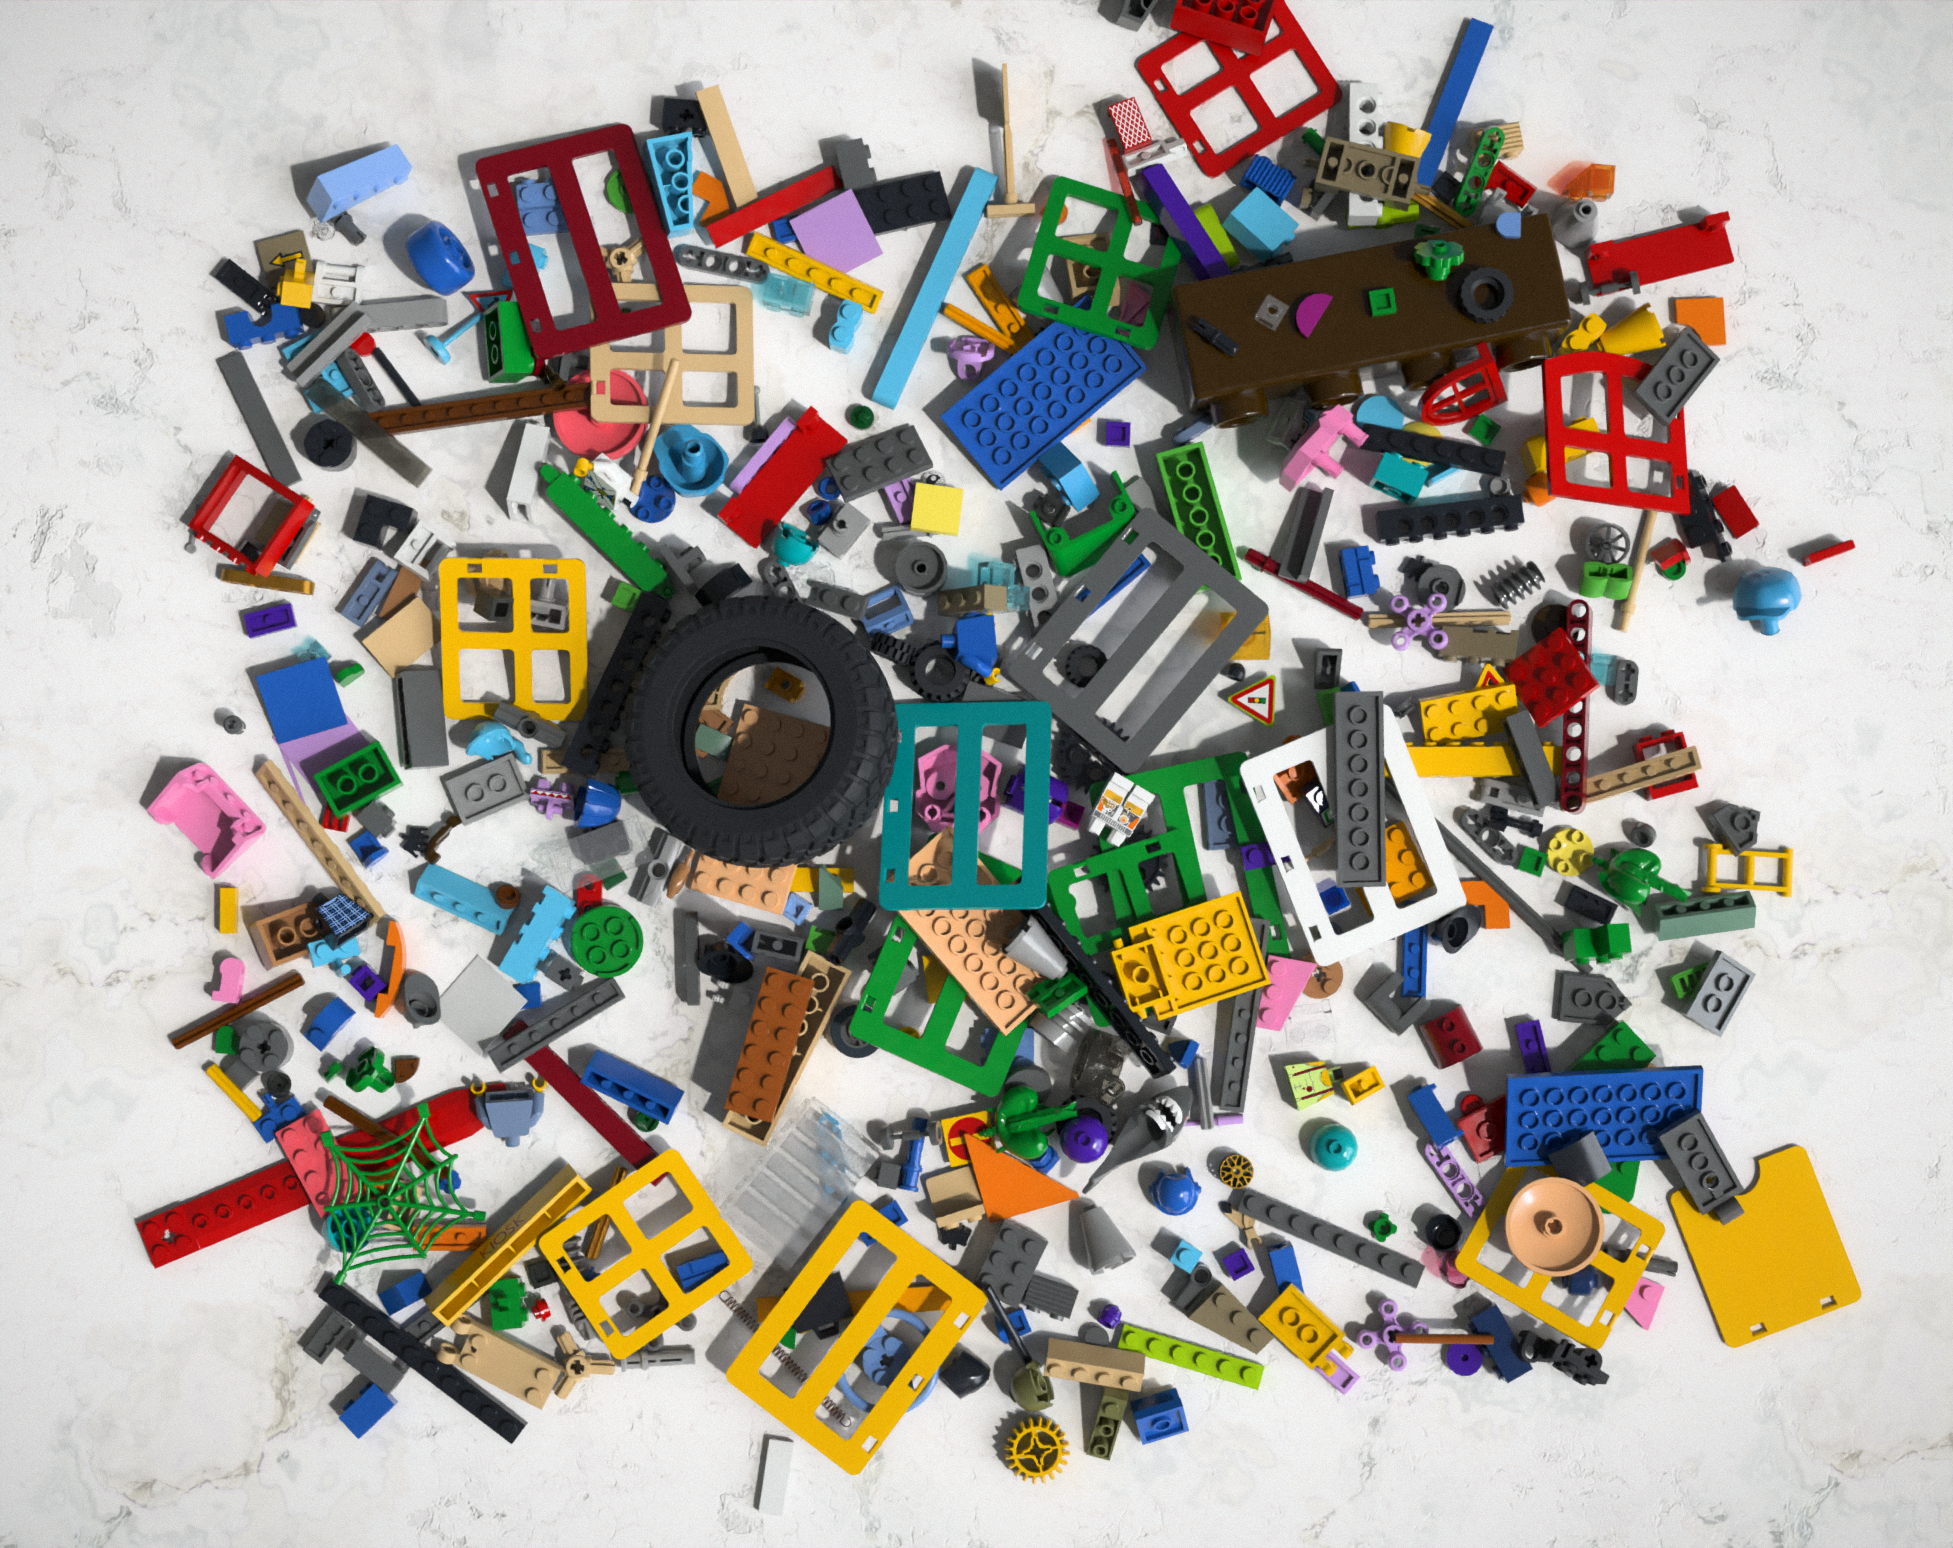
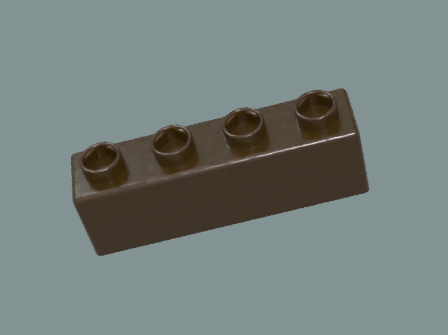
[1166,213,1572,429]

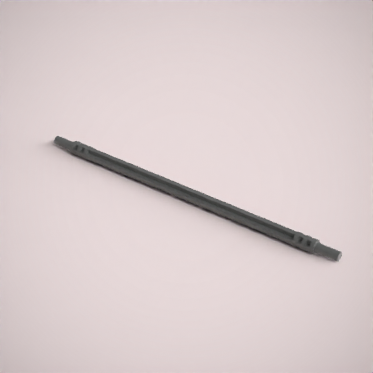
[1385,778,1593,975]

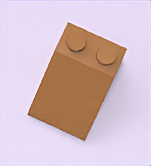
[248,901,323,971]

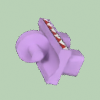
[530,779,575,820]

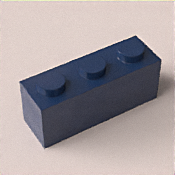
[1467,1302,1533,1383]

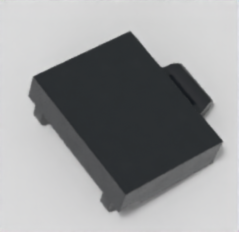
[783,1270,853,1340]

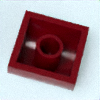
[1418,1005,1483,1070]

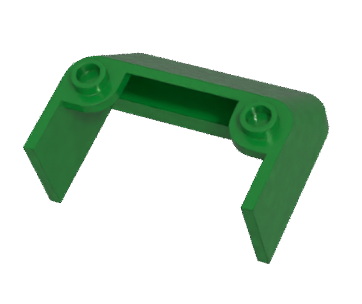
[1029,470,1139,578]

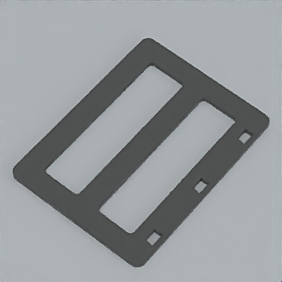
[1009,508,1269,774]

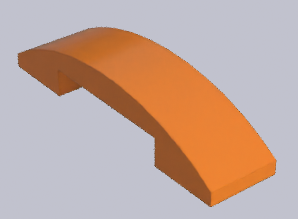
[374,921,407,1018]

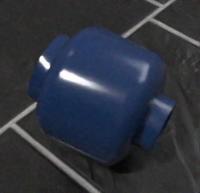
[1562,1265,1599,1296]

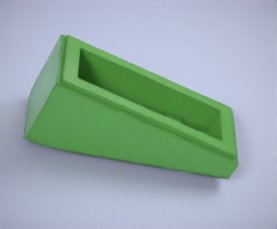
[1667,960,1711,999]

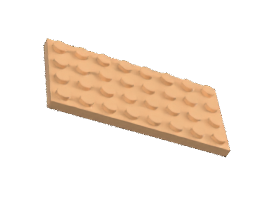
[691,704,830,916]
[876,824,1047,1036]

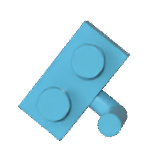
[306,937,361,977]

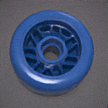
[405,220,475,296]

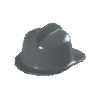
[402,973,441,1029]

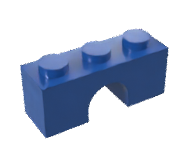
[224,303,305,350]

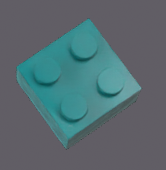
[1367,451,1429,506]

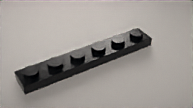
[1359,423,1506,477]

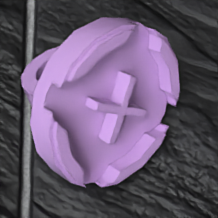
[947,336,995,382]

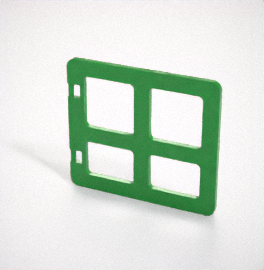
[1017,176,1181,350]
[1047,829,1208,1027]

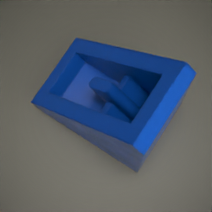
[378,1271,433,1316]

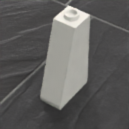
[506,423,551,525]

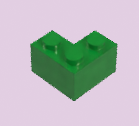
[1562,923,1632,965]

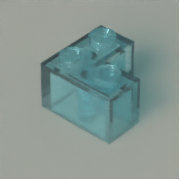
[977,561,1030,614]

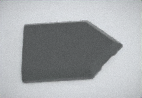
[1557,973,1632,1026]

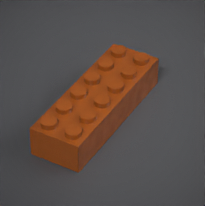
[724,966,816,1123]

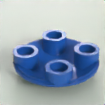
[630,476,676,523]

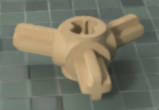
[600,237,646,283]
[554,1331,615,1400]

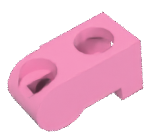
[211,958,245,1004]

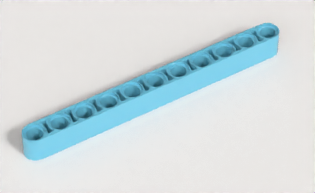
[871,167,999,410]

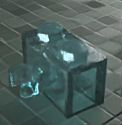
[762,273,816,318]

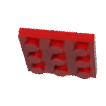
[1502,627,1600,728]

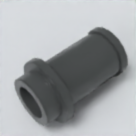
[223,715,246,735]

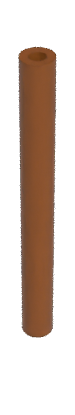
[1394,1333,1494,1344]

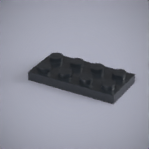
[853,171,952,236]

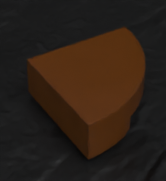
[395,1058,420,1084]

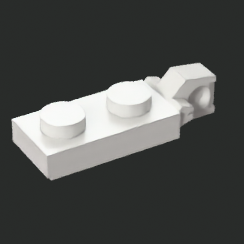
[1120,138,1188,177]

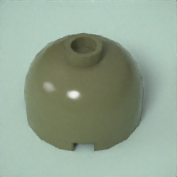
[1009,1360,1054,1412]

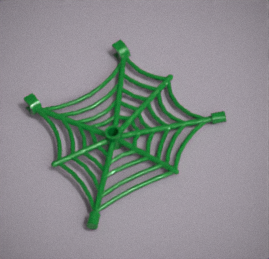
[320,1101,486,1285]

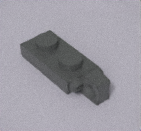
[277,507,321,570]

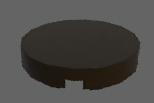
[1531,604,1579,644]

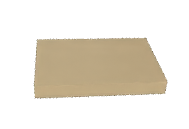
[362,596,441,678]

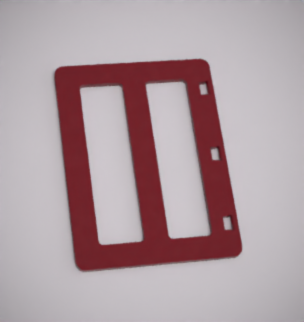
[475,124,692,360]

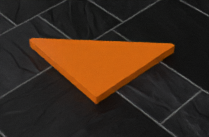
[964,1132,1079,1223]

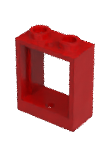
[1632,729,1699,801]

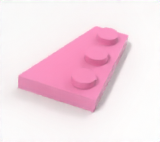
[1256,955,1317,1032]

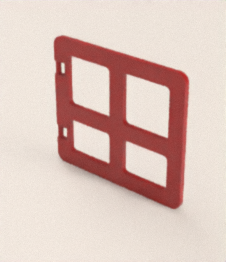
[1138,0,1343,179]

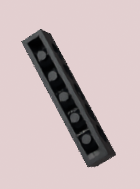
[1375,494,1525,546]

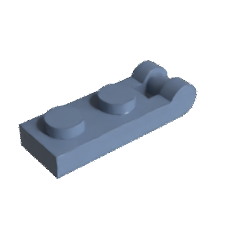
[340,559,399,628]

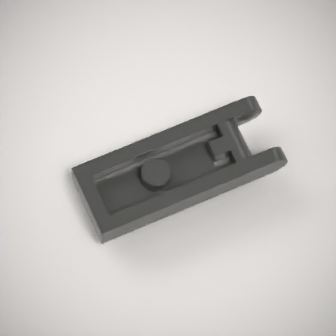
[804,581,870,621]

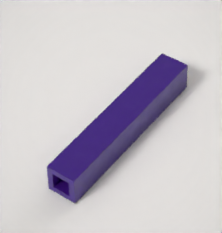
[1136,163,1233,281]

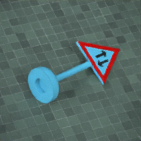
[424,290,514,365]

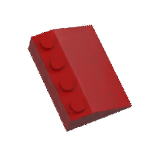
[1170,0,1278,57]

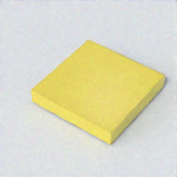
[910,482,964,537]

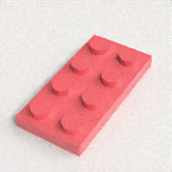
[275,1109,365,1219]

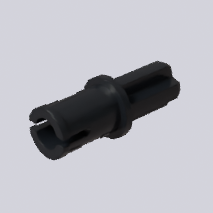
[1193,317,1240,357]

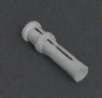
[621,1349,696,1372]

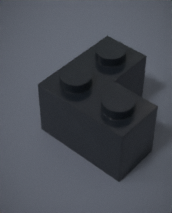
[353,494,418,551]

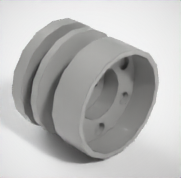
[1029,1002,1094,1055]

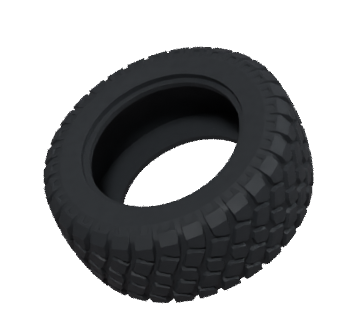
[623,595,898,868]

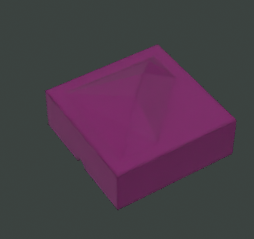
[1055,800,1085,831]

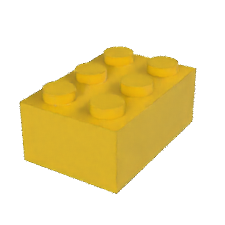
[1518,416,1600,477]

